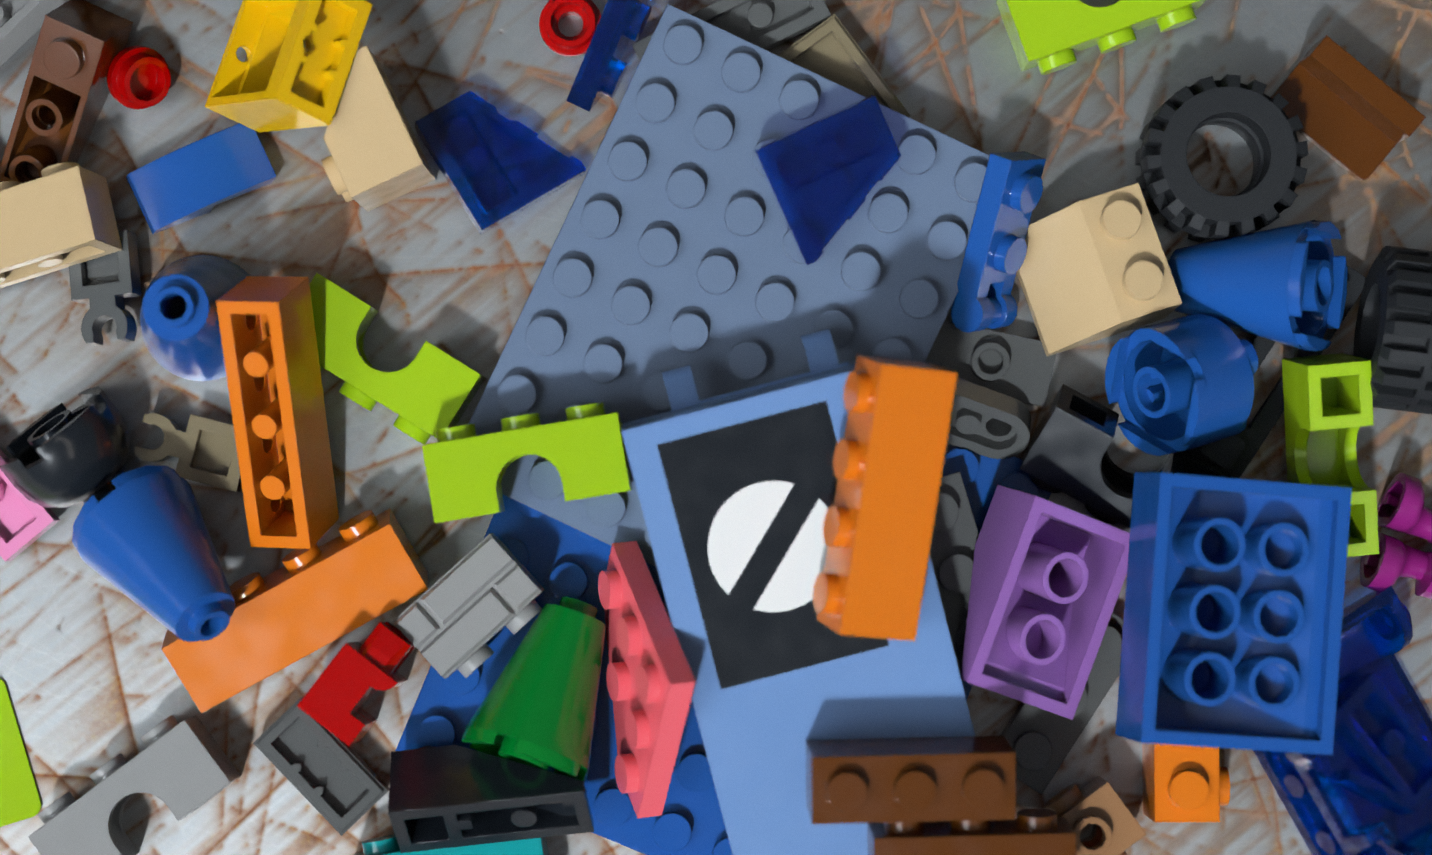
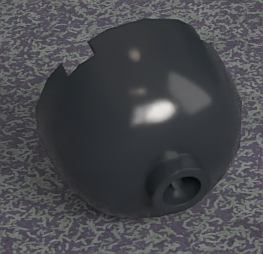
[0,386,130,508]

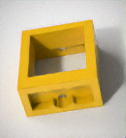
[205,0,373,132]

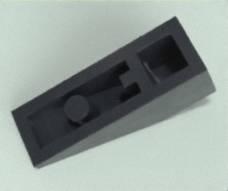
[388,745,594,853]

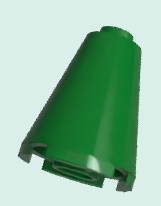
[461,597,606,783]

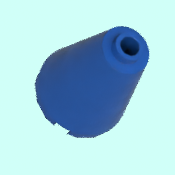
[1167,220,1348,351]
[139,255,251,382]
[72,465,235,642]

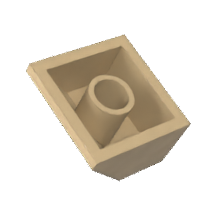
[321,45,436,212]
[1017,183,1182,357]

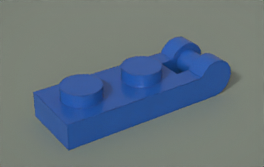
[951,151,1046,333]

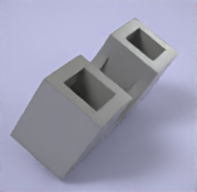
[28,715,241,855]

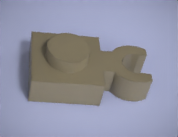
[134,413,242,492]

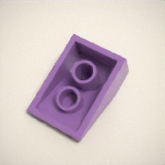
[961,485,1130,720]

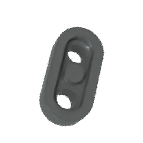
[947,377,1031,459]

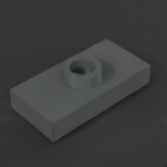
[924,320,1056,407]
[253,697,389,836]

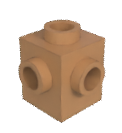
[1044,776,1147,855]

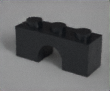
[1020,384,1232,528]

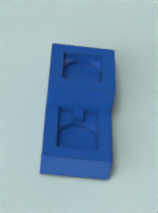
[126,123,277,234]

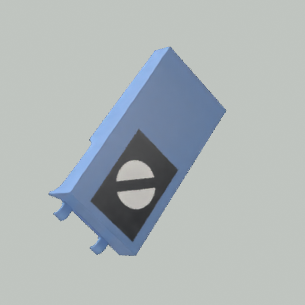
[621,329,975,855]

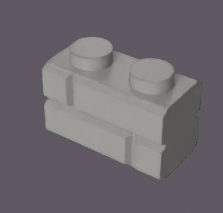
[393,533,545,679]

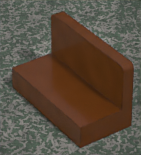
[1270,35,1426,181]

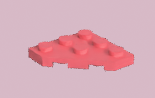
[598,541,696,819]

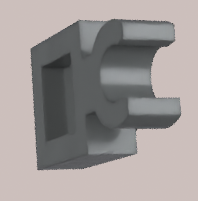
[69,230,142,346]

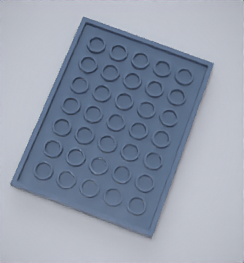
[469,4,990,567]

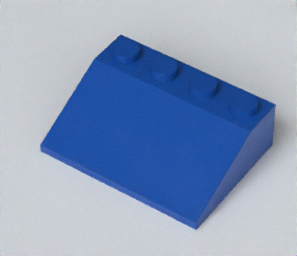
[1115,472,1352,755]

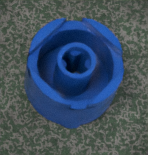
[1105,314,1258,456]

